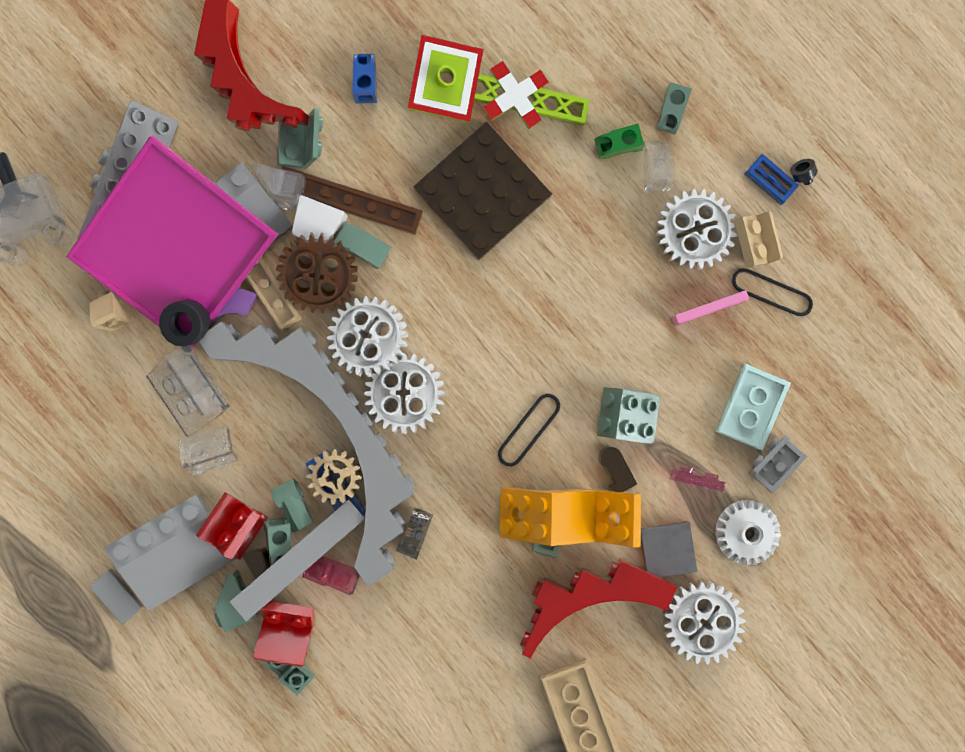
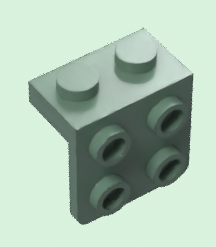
[597,387,660,444]

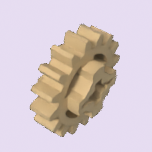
[306,449,362,505]

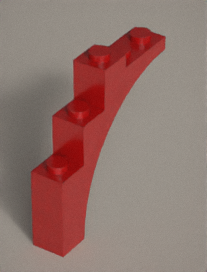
[194,0,309,131]
[520,558,677,659]

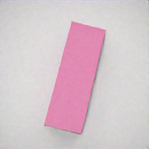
[671,290,749,326]

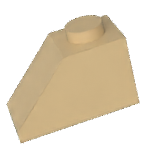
[89,291,134,332]

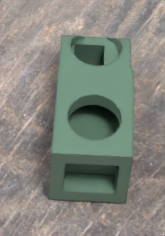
[656,82,692,134]
[264,518,291,567]

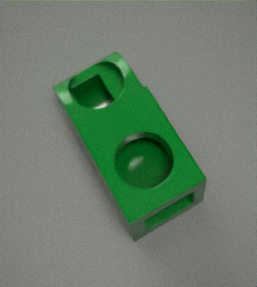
[594,123,644,159]

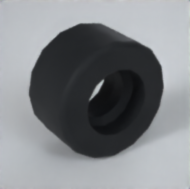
[159,299,211,347]

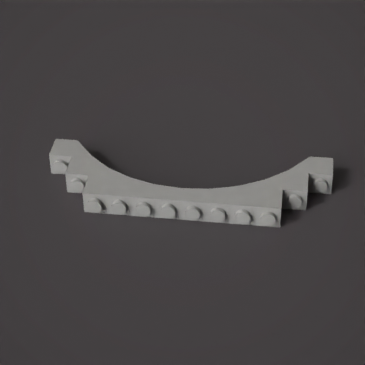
[199,321,416,587]

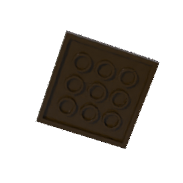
[413,121,552,260]

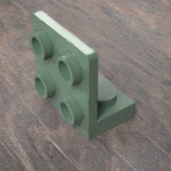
[277,108,323,169]

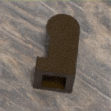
[598,447,637,492]

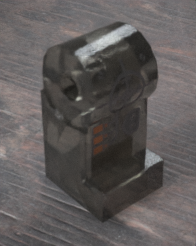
[396,507,433,560]

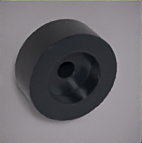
[790,159,818,185]

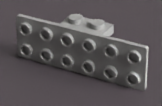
[77,101,178,239]

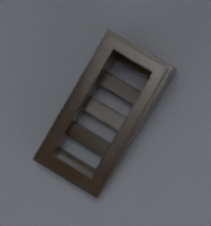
[242,547,278,600]

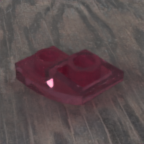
[302,556,360,595]

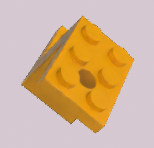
[499,487,641,547]

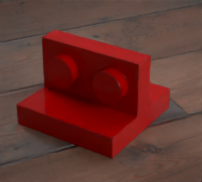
[196,492,268,560]

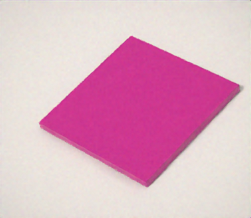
[66,136,278,350]

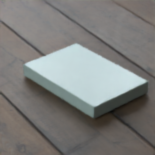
[715,364,791,451]

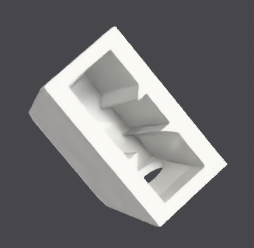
[292,195,348,259]

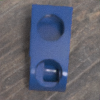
[352,54,377,104]

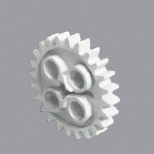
[656,189,738,270]
[327,296,408,377]
[364,353,445,434]
[662,580,746,665]

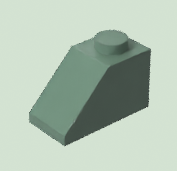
[215,570,258,632]

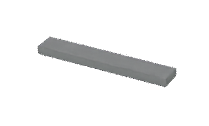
[230,500,365,621]

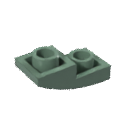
[333,222,391,269]
[261,661,314,695]

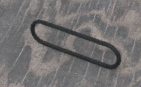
[732,269,813,316]
[498,394,560,466]

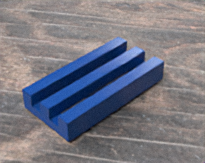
[744,154,799,205]

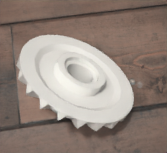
[715,500,781,565]

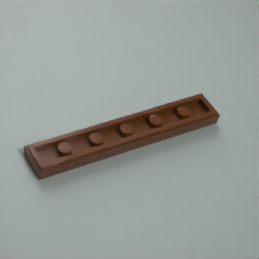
[275,166,423,235]

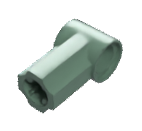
[271,478,314,532]

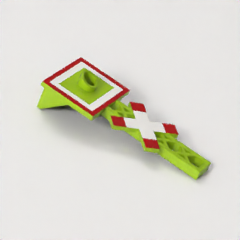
[407,34,590,129]

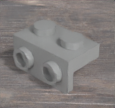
[749,435,807,494]

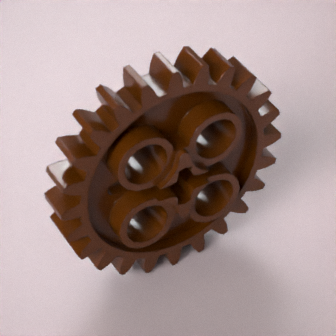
[276,232,358,313]

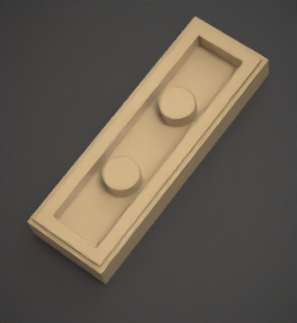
[246,257,303,332]

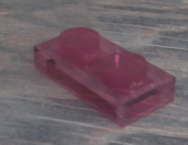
[670,466,726,492]

